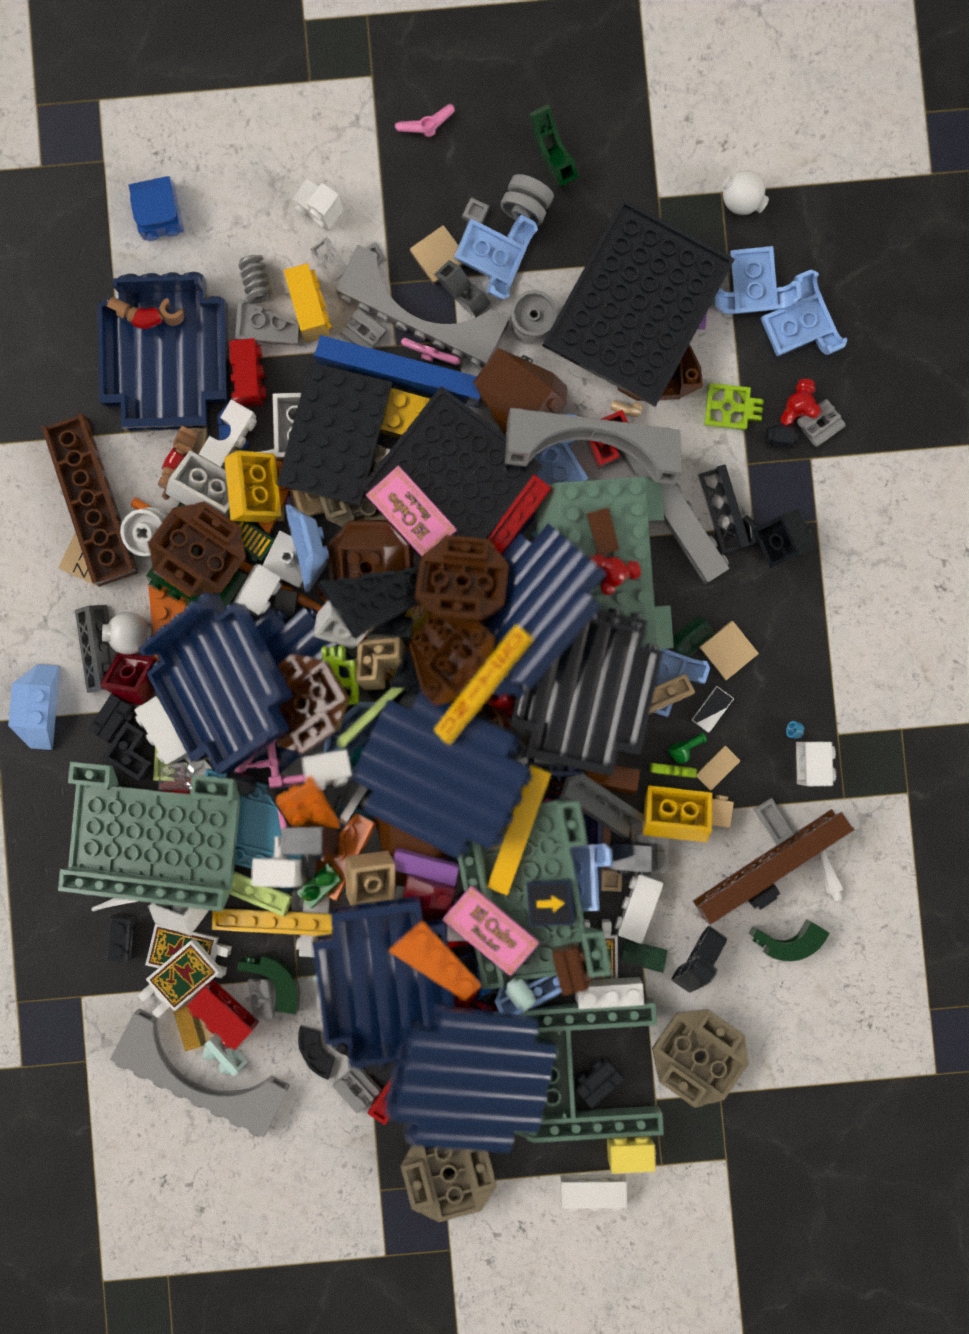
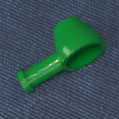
[668,733,707,764]

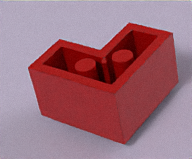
[586,410,628,470]

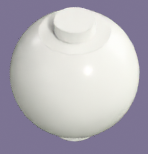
[722,171,769,215]
[102,612,151,654]

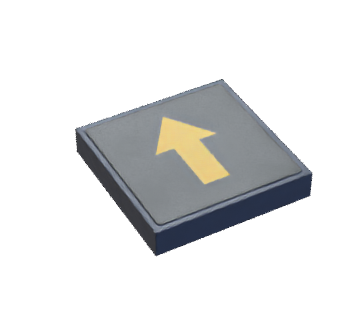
[526,879,575,926]

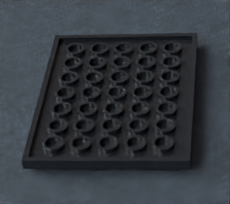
[542,198,735,407]

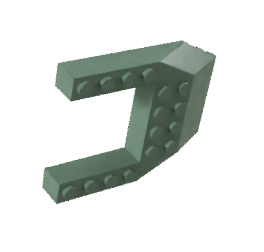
[514,998,664,1143]

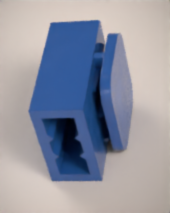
[128,176,184,241]

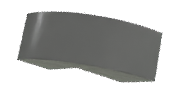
[434,260,490,317]

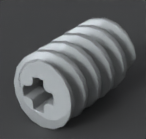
[238,255,272,303]

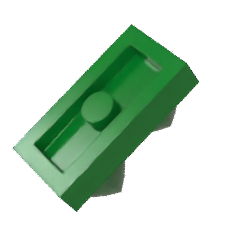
[297,863,343,909]

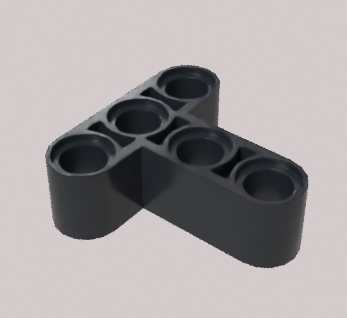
[671,925,727,993]

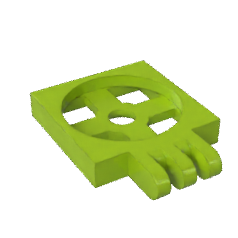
[704,383,764,430]
[322,645,359,704]
[647,762,697,778]

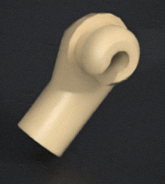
[611,400,643,417]

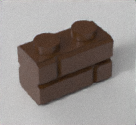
[551,942,592,995]

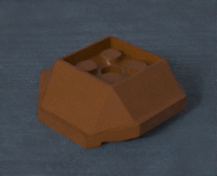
[148,502,246,597]
[327,520,413,581]
[415,535,509,623]
[276,654,349,753]

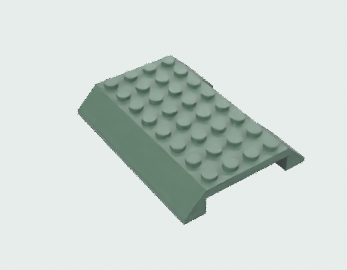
[536,477,674,650]
[58,762,241,911]
[458,799,612,990]

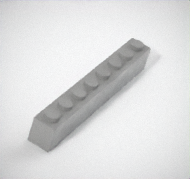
[616,448,730,584]

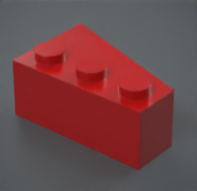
[229,338,267,407]

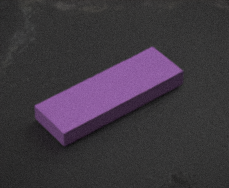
[393,847,459,886]

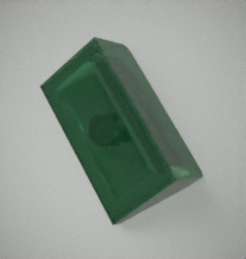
[672,616,715,657]
[621,939,667,973]

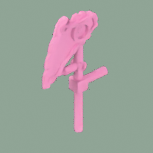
[235,740,305,828]

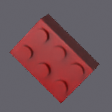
[187,979,260,1051]

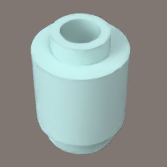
[505,978,537,1012]

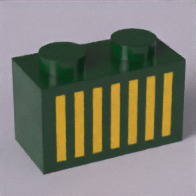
[236,521,275,563]

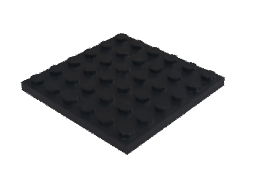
[361,386,543,539]

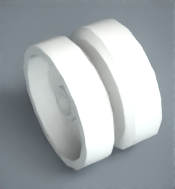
[120,506,169,556]

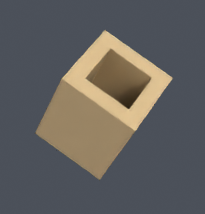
[712,795,734,828]

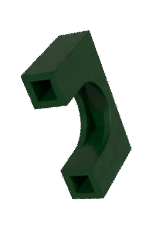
[146,548,248,607]

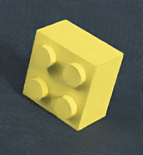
[607,1136,656,1173]

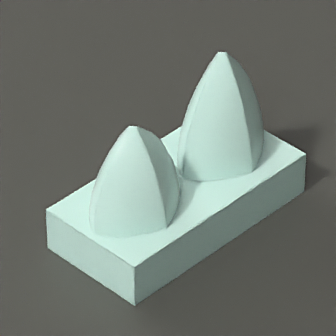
[203,1033,248,1076]

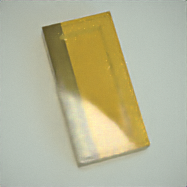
[173,1005,207,1052]

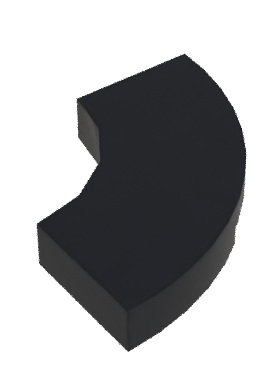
[298,1025,335,1080]

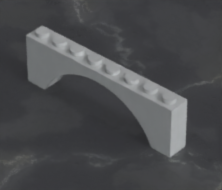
[335,245,509,368]
[505,408,681,485]
[110,1009,290,1138]

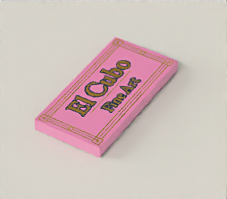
[366,466,457,556]
[443,885,539,976]

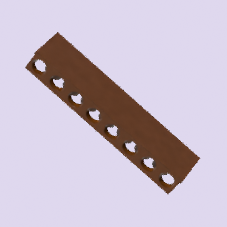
[41,413,139,587]
[692,809,855,925]

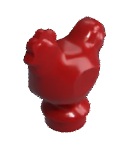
[780,379,821,426]
[590,554,641,595]
[486,692,516,718]

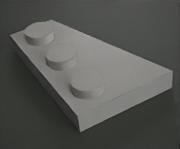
[235,298,300,345]

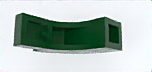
[529,104,579,187]
[749,919,830,961]
[237,953,300,1015]

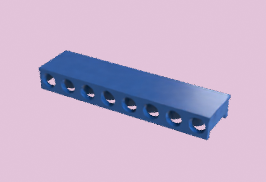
[314,335,481,409]

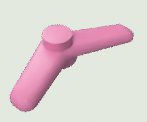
[395,104,455,137]
[401,338,461,365]

